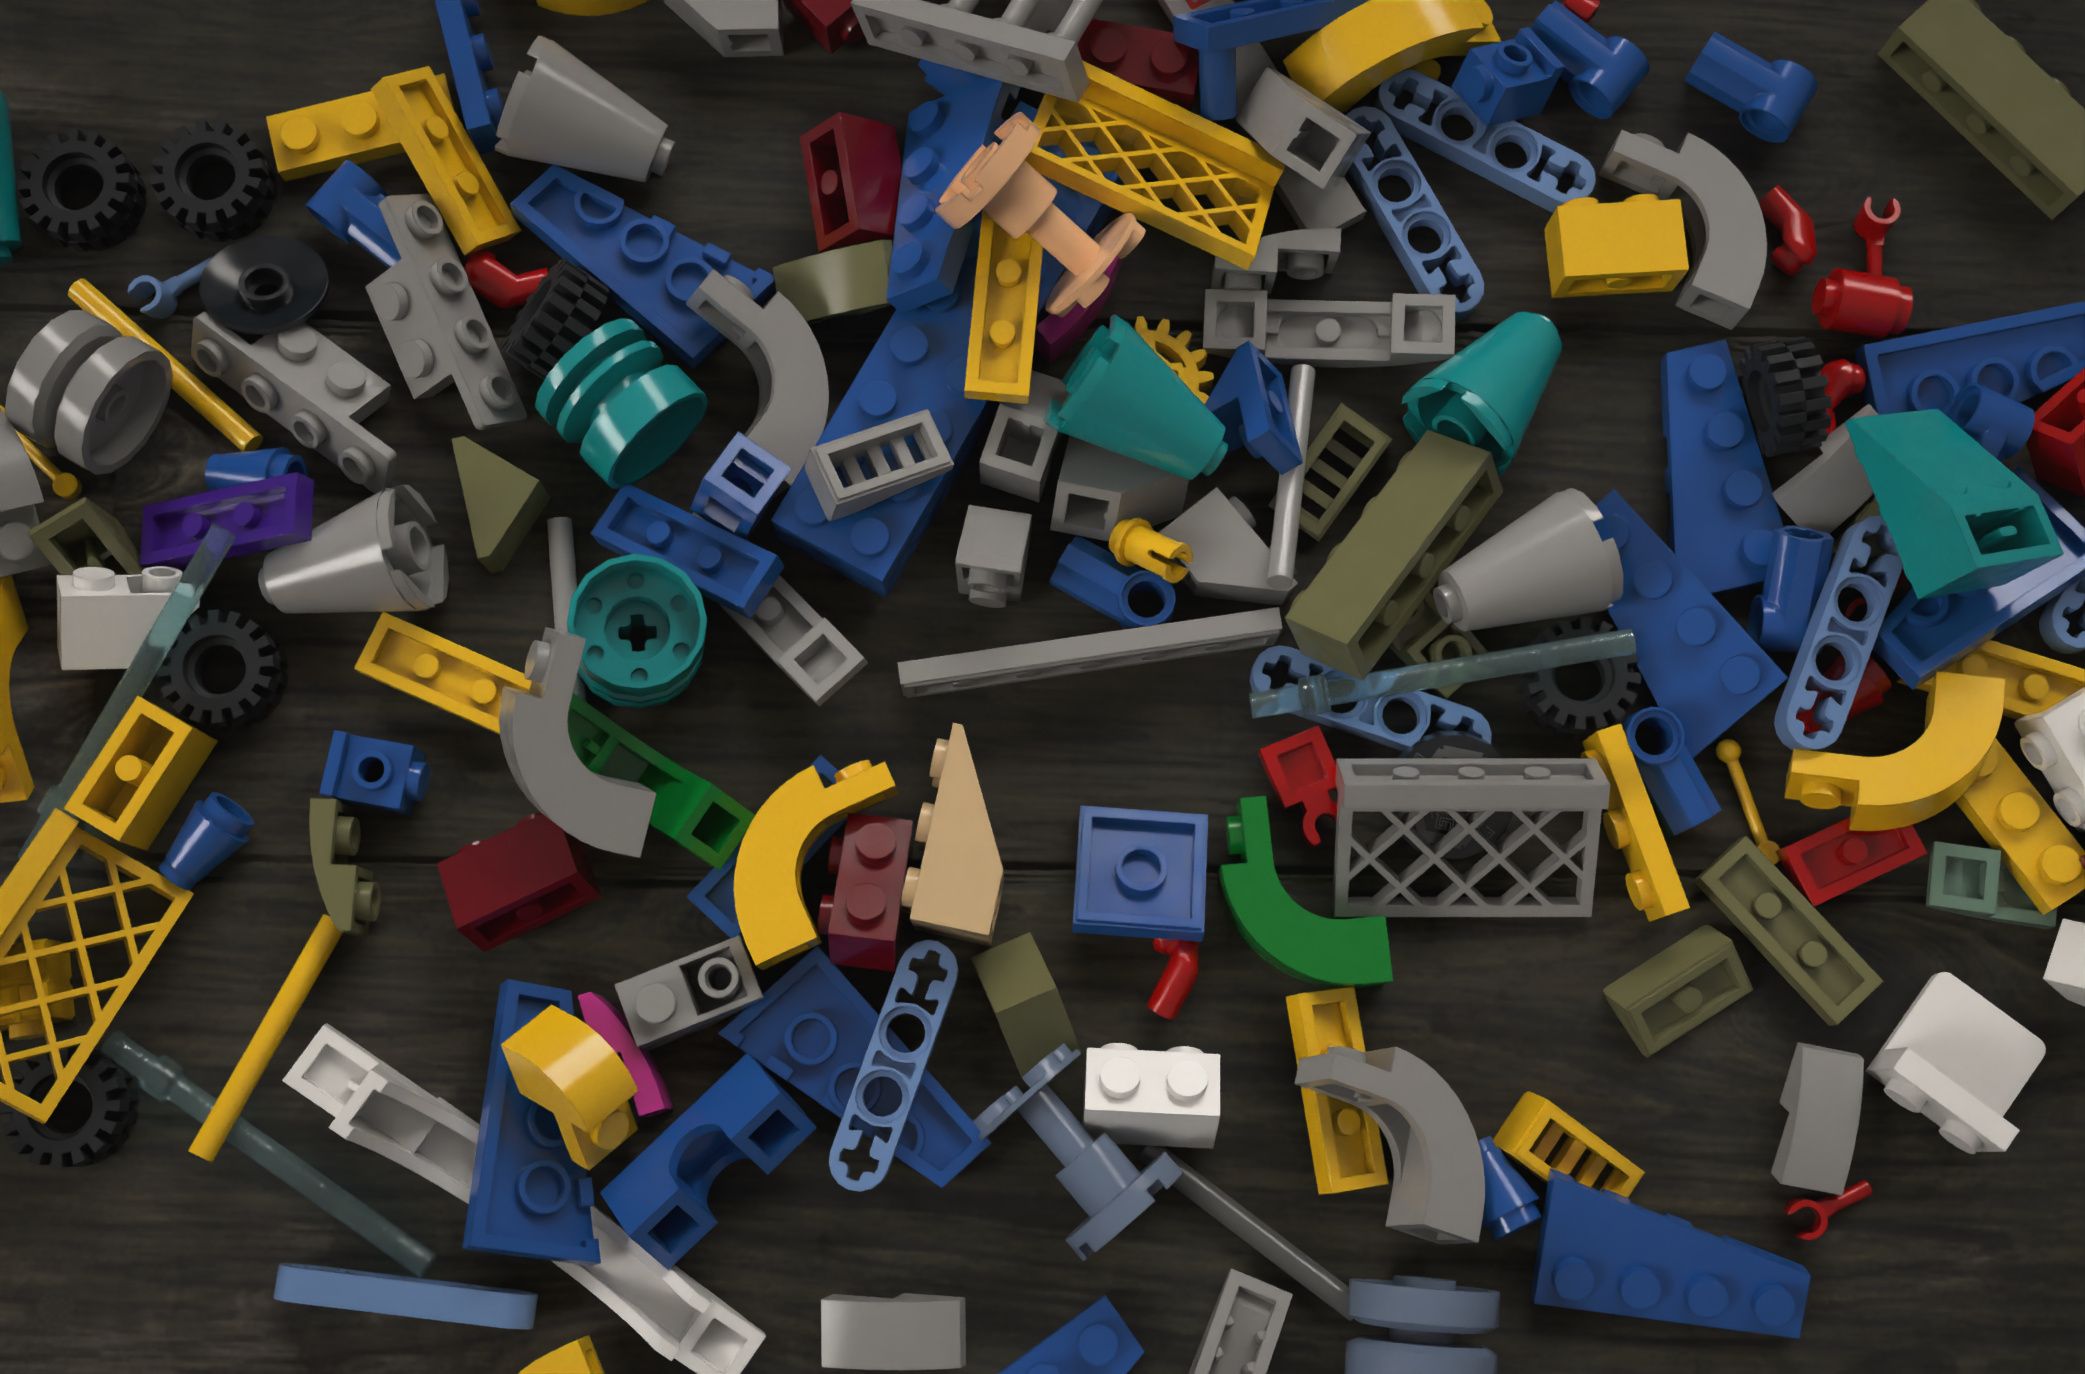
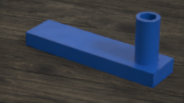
[1173,0,1369,120]

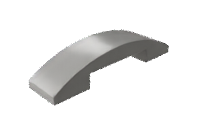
[1203,289,1456,368]
[692,512,868,706]

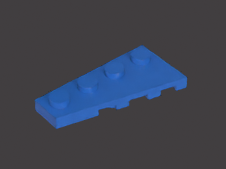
[886,77,1020,314]
[510,165,776,369]
[1854,301,2085,415]
[1660,339,1784,596]
[1873,465,2085,690]
[1593,489,1789,759]
[718,946,991,1188]
[462,979,601,1266]
[1530,1168,1811,1338]

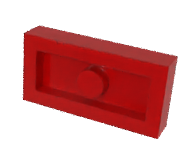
[1776,817,1927,907]

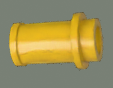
[1109,517,1193,583]

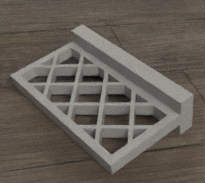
[1332,758,1610,917]

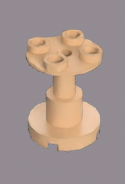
[935,112,1146,318]

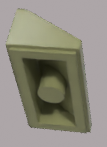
[1603,925,1753,1058]

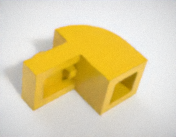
[501,1004,638,1171]

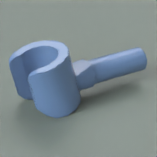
[128,257,212,319]

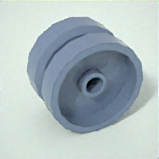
[1344,1276,1500,1374]

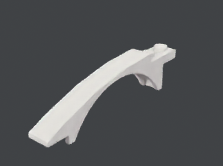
[282,1023,766,1374]

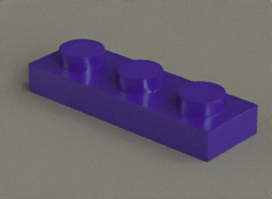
[140,472,314,569]

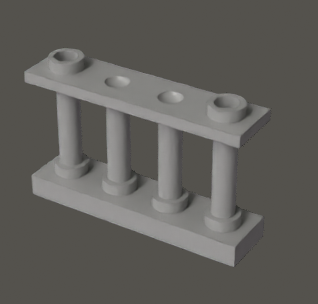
[850,0,1103,102]

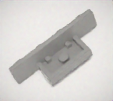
[365,194,527,430]
[191,312,397,494]

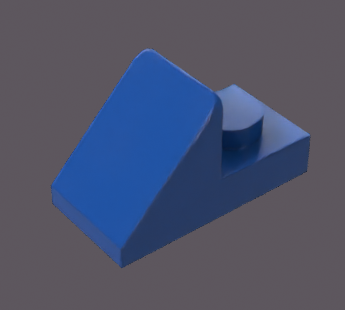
[1205,341,1303,475]

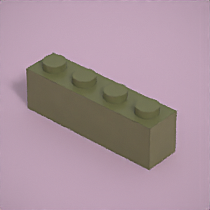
[1877,0,2085,220]
[1285,430,1503,681]

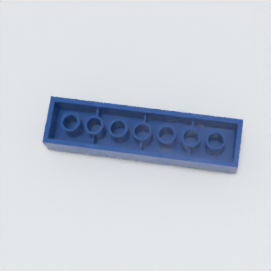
[771,101,1125,599]

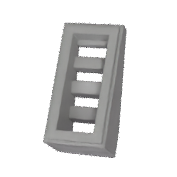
[805,409,954,522]

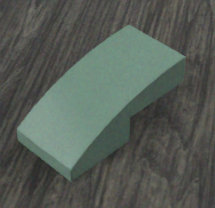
[1926,841,2057,929]

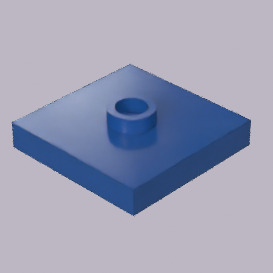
[1072,805,1208,942]

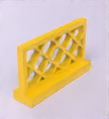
[1025,60,1285,270]
[0,808,194,1124]

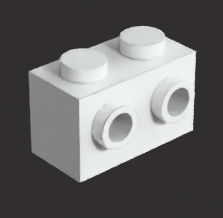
[1082,1043,1220,1149]

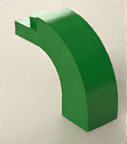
[567,693,755,870]
[1216,796,1393,988]

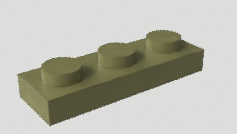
[1694,836,1883,1026]

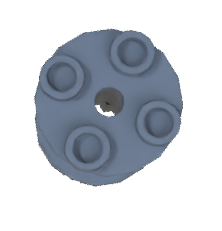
[973,1043,1183,1261]

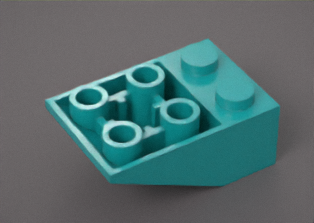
[1845,408,2064,600]

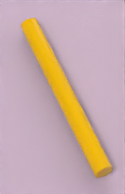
[68,278,263,452]
[188,914,343,1163]

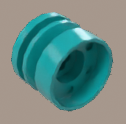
[535,318,708,489]
[567,554,707,709]

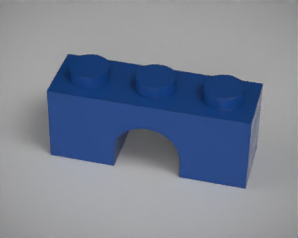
[600,1053,817,1270]

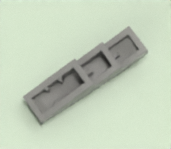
[1188,1268,1293,1374]

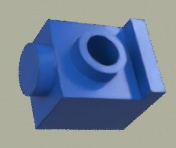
[1452,27,1565,127]
[690,431,792,540]
[319,730,430,816]

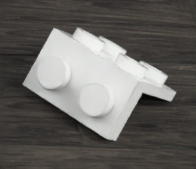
[1866,972,2046,1154]

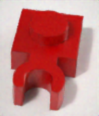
[1258,725,1337,848]

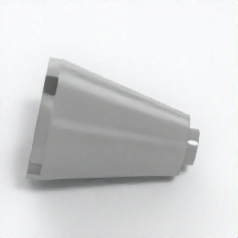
[495,36,676,183]
[258,485,449,614]
[1433,488,1624,631]

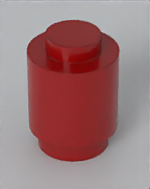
[1811,268,1913,339]

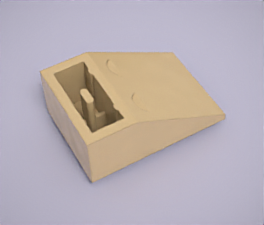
[901,723,1004,947]

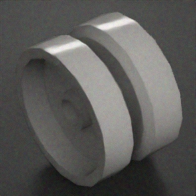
[5,310,173,475]

